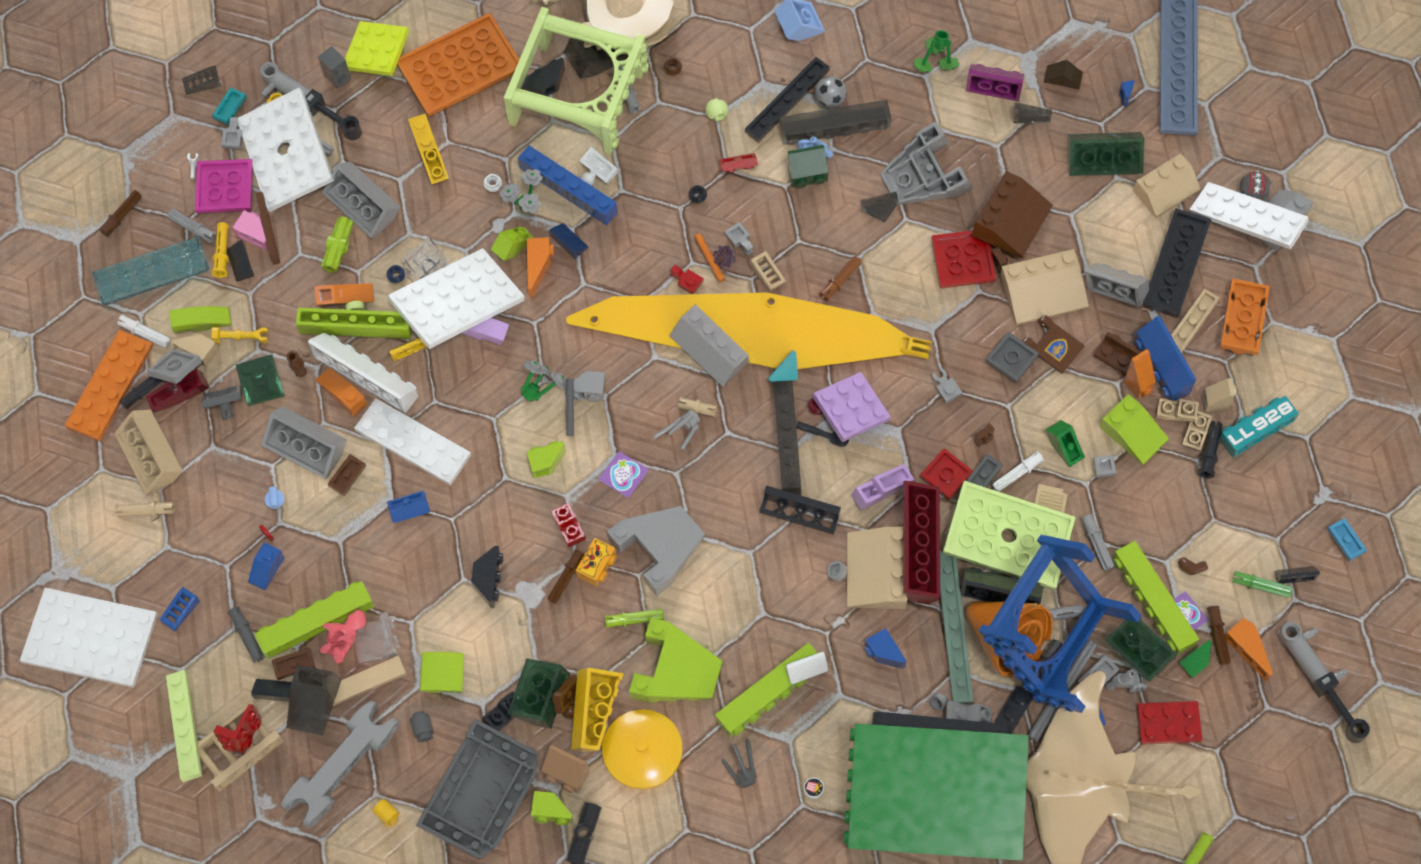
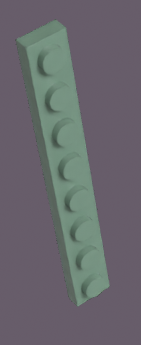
[940,551,973,704]

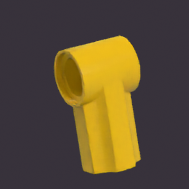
[372,798,400,828]

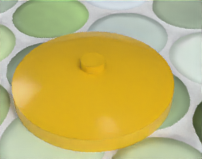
[602,709,683,790]

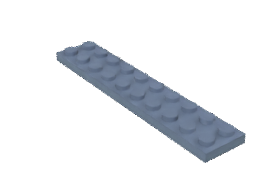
[1160,0,1198,135]

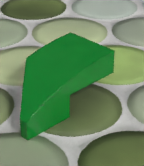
[1180,640,1212,678]

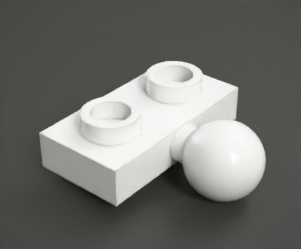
[580,147,619,186]

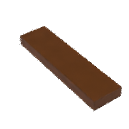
[255,191,280,265]

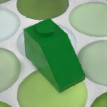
[1045,420,1085,467]

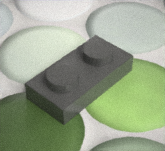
[967,454,1003,488]

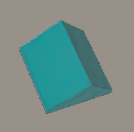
[768,350,798,382]

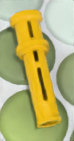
[211,222,229,278]

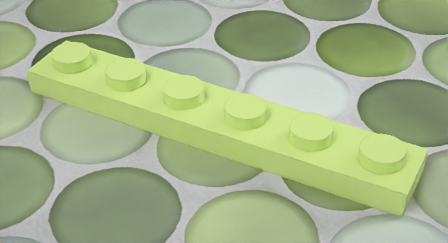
[166,670,202,782]

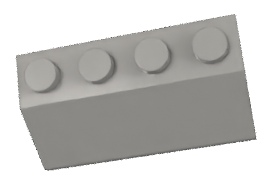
[322,162,400,239]
[669,304,750,387]
[261,406,347,479]

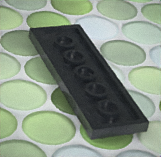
[1142,208,1211,318]

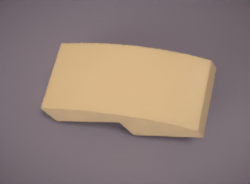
[1156,398,1199,421]
[1182,411,1213,451]

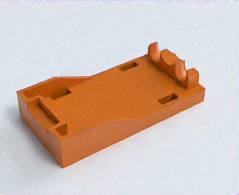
[1220,278,1270,356]

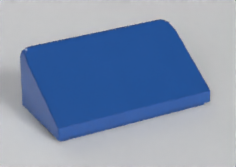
[387,491,430,523]

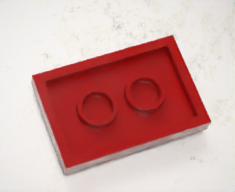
[1137,701,1202,744]

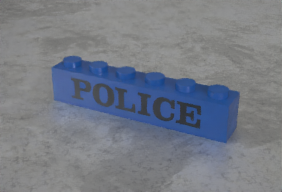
[518,145,618,226]

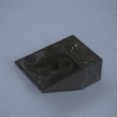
[563,38,629,79]
[286,665,341,736]

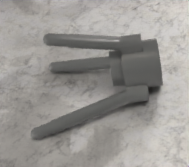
[721,739,757,788]

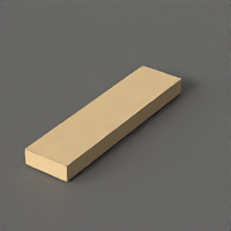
[1171,288,1220,353]
[325,656,407,707]

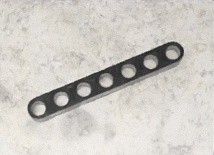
[871,712,1012,734]

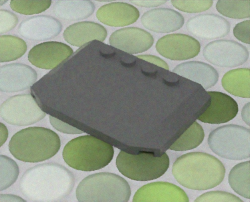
[416,719,537,860]

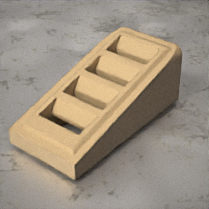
[749,251,786,292]

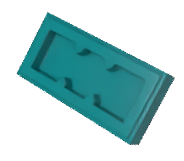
[212,87,247,126]

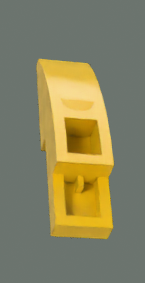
[408,114,449,185]

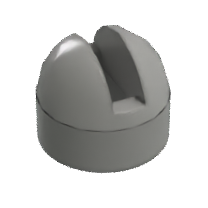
[930,693,948,711]

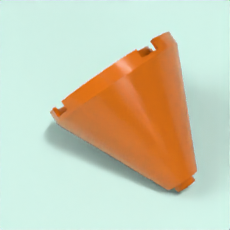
[966,601,1053,679]

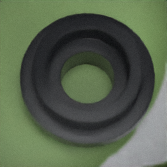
[689,185,707,203]

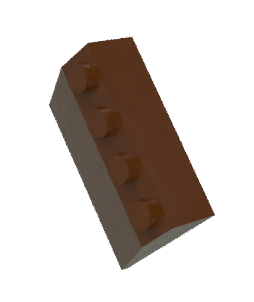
[972,171,1053,258]

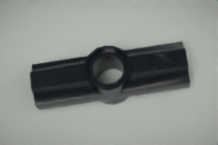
[566,802,602,864]

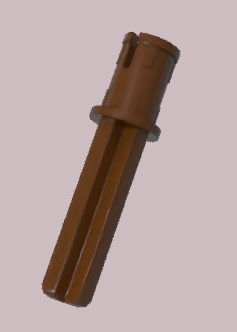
[99,190,142,237]
[548,549,585,604]
[1207,605,1231,665]

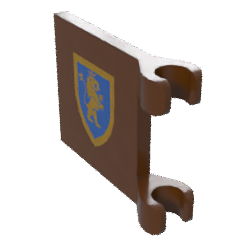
[1023,315,1085,374]

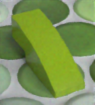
[169,306,232,333]

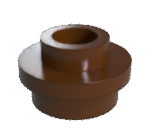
[664,58,682,76]

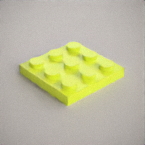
[345,21,410,76]

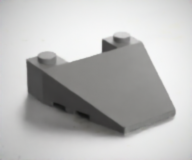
[880,121,974,205]
[607,506,705,596]

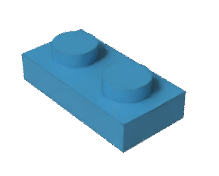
[1327,518,1367,562]

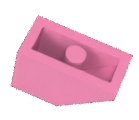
[233,210,268,251]

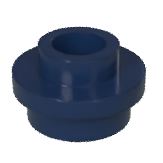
[386,265,405,283]

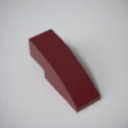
[146,368,210,413]

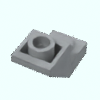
[946,701,992,723]

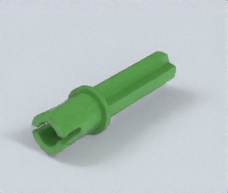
[1232,571,1292,597]

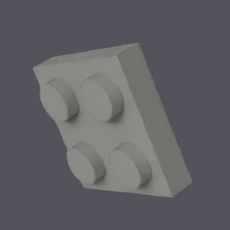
[147,349,202,384]

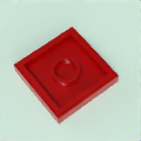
[919,448,974,501]

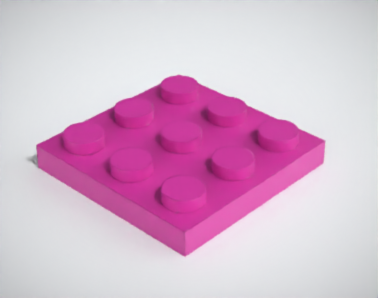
[195,159,253,213]

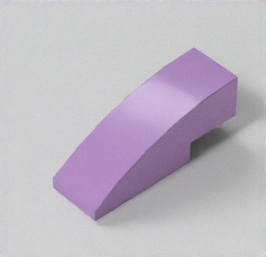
[462,318,509,345]
[851,464,914,511]

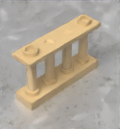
[197,701,284,792]

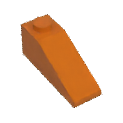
[527,237,554,297]
[1124,349,1156,399]
[315,368,367,418]
[1225,618,1273,682]

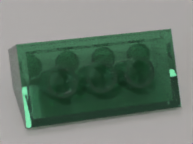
[1067,132,1145,176]

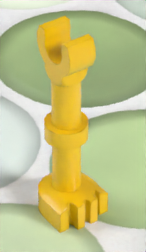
[211,327,268,345]

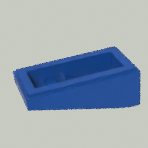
[159,587,200,632]

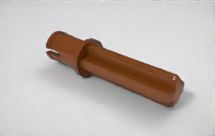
[819,256,862,301]

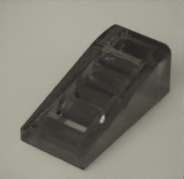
[182,65,221,95]
[1013,103,1052,124]

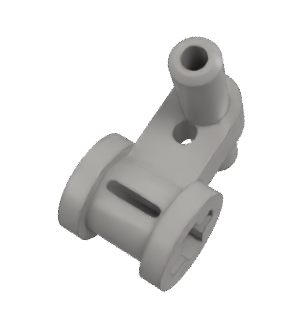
[1106,668,1147,693]

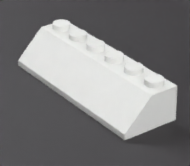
[308,332,419,414]

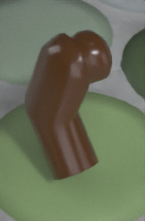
[1178,557,1208,575]

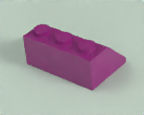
[966,64,1025,102]

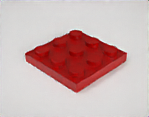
[931,230,996,289]

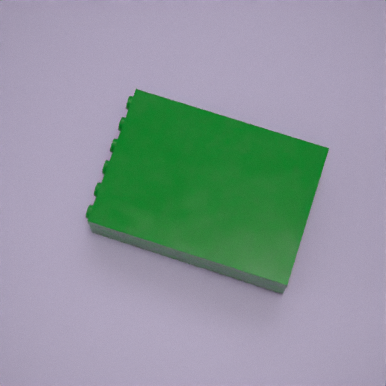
[843,724,1029,861]

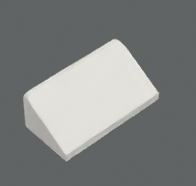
[786,652,828,684]

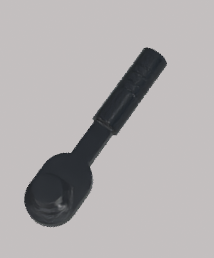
[796,421,849,447]

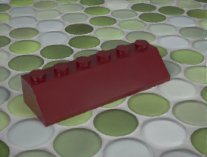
[903,480,940,605]

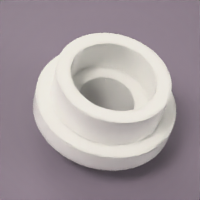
[484,174,502,192]

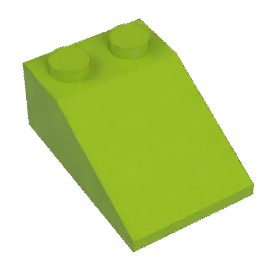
[1100,394,1169,465]

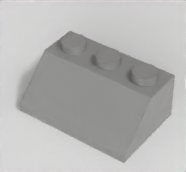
[1259,190,1313,250]
[1085,263,1149,307]

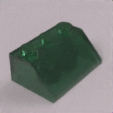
[1105,619,1177,682]
[507,658,570,729]

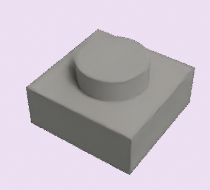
[1093,455,1116,478]

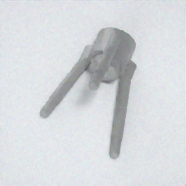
[653,410,700,450]

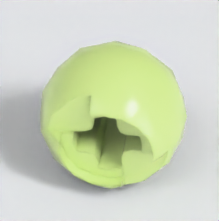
[706,98,728,121]

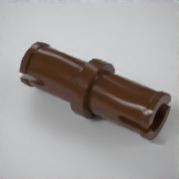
[286,351,307,377]

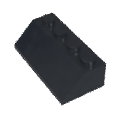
[961,567,1044,604]

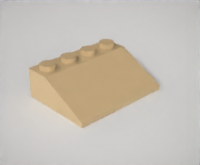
[1000,249,1089,325]
[847,527,907,609]

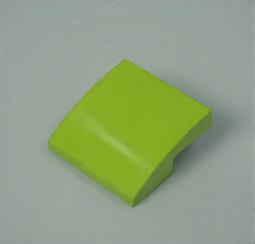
[420,652,464,693]

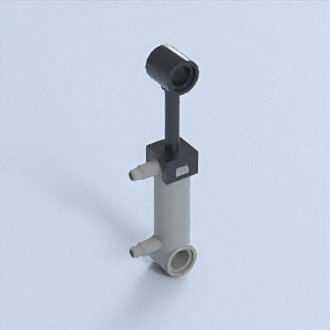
[260,62,362,140]
[1278,622,1370,743]

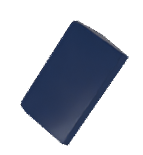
[549,223,589,259]

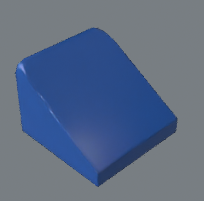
[1119,80,1135,107]

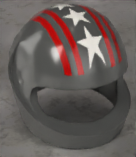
[1240,171,1271,202]

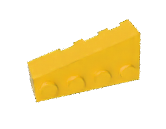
[571,668,624,752]

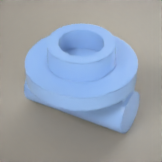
[265,487,284,509]

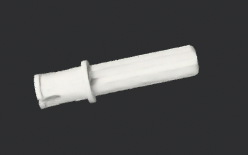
[117,315,170,348]
[992,451,1044,492]

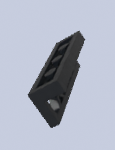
[759,485,841,535]

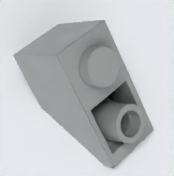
[565,371,606,402]

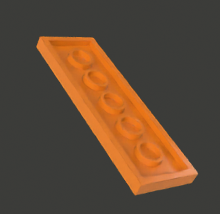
[65,329,154,442]

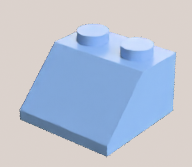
[774,0,825,41]

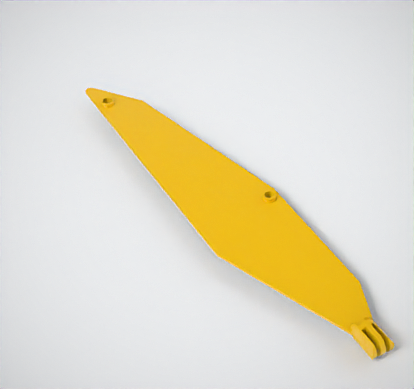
[566,292,932,370]

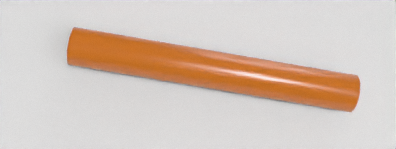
[694,233,725,283]

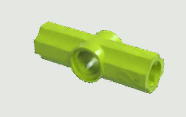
[321,216,354,273]

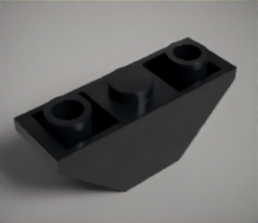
[521,57,565,97]
[471,546,503,608]

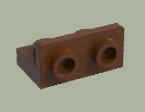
[1093,332,1140,376]

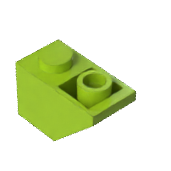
[491,226,534,261]
[526,441,566,479]
[531,791,574,826]

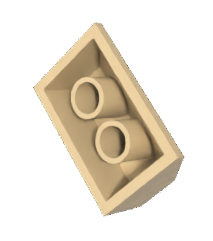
[1134,153,1200,218]

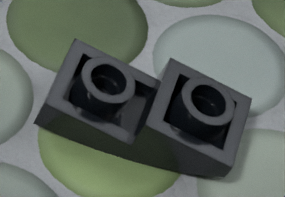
[482,691,526,731]

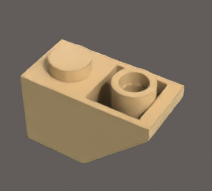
[172,333,219,367]
[1202,378,1237,413]

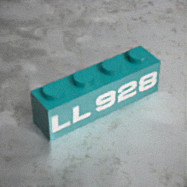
[1219,395,1299,458]

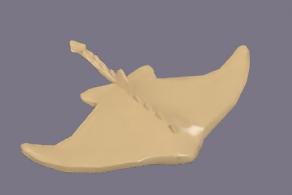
[1026,671,1202,864]

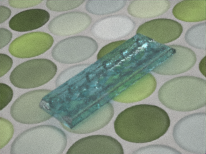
[92,236,210,305]

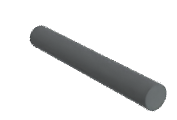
[566,378,574,436]

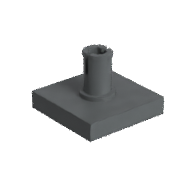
[202,385,243,420]

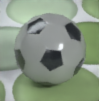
[815,76,847,109]

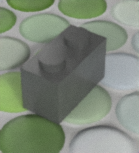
[318,46,351,89]

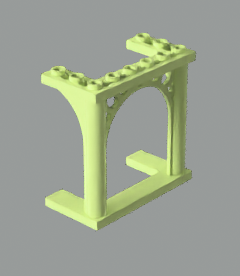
[504,7,649,155]

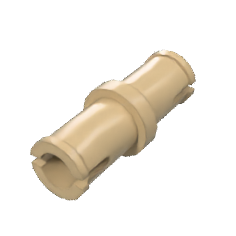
[678,397,718,417]

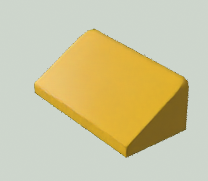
[388,336,427,362]

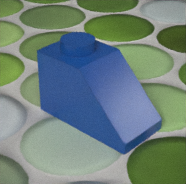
[248,542,285,591]
[864,628,907,669]

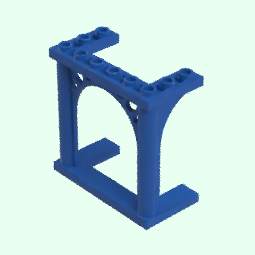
[979,534,1142,713]

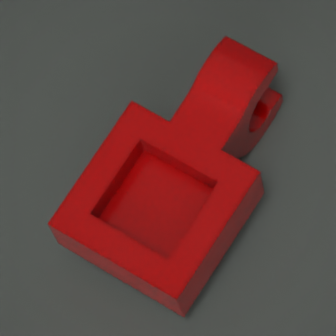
[670,264,704,294]

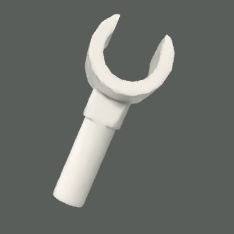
[187,153,200,180]

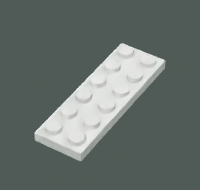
[1190,182,1309,250]
[354,398,471,486]

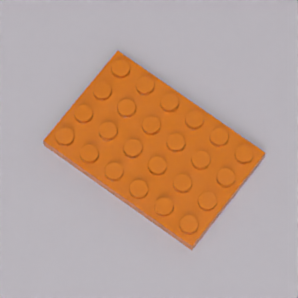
[397,13,520,117]

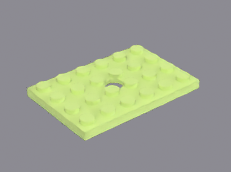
[942,481,1076,590]

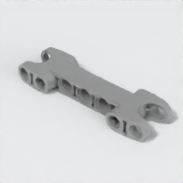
[281,700,399,829]

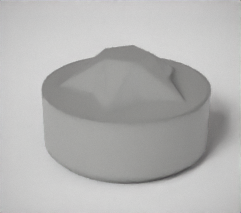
[827,561,847,582]

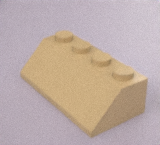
[114,410,183,495]

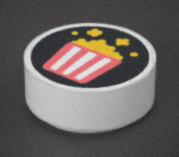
[804,778,824,799]

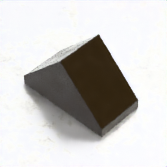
[1044,60,1083,90]

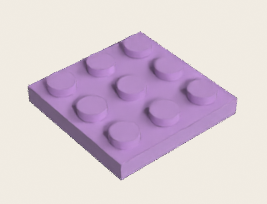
[812,372,891,442]

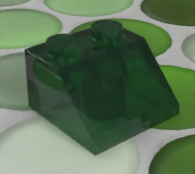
[235,354,285,407]

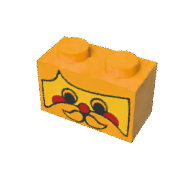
[576,538,617,587]

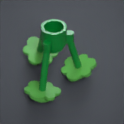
[913,30,959,72]

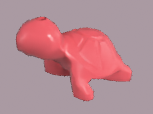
[320,610,367,663]

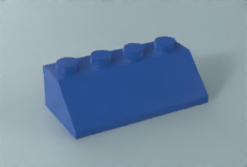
[1134,315,1196,401]

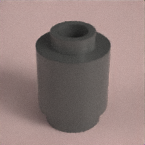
[410,711,434,742]

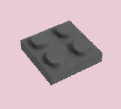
[985,332,1039,383]

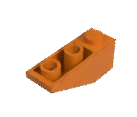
[315,283,374,307]

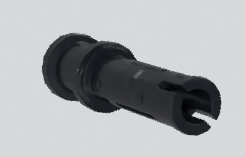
[1197,421,1223,479]

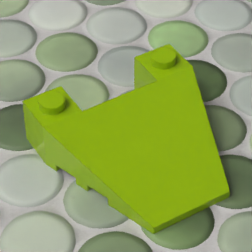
[629,618,723,703]

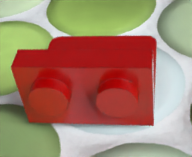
[213,704,262,754]

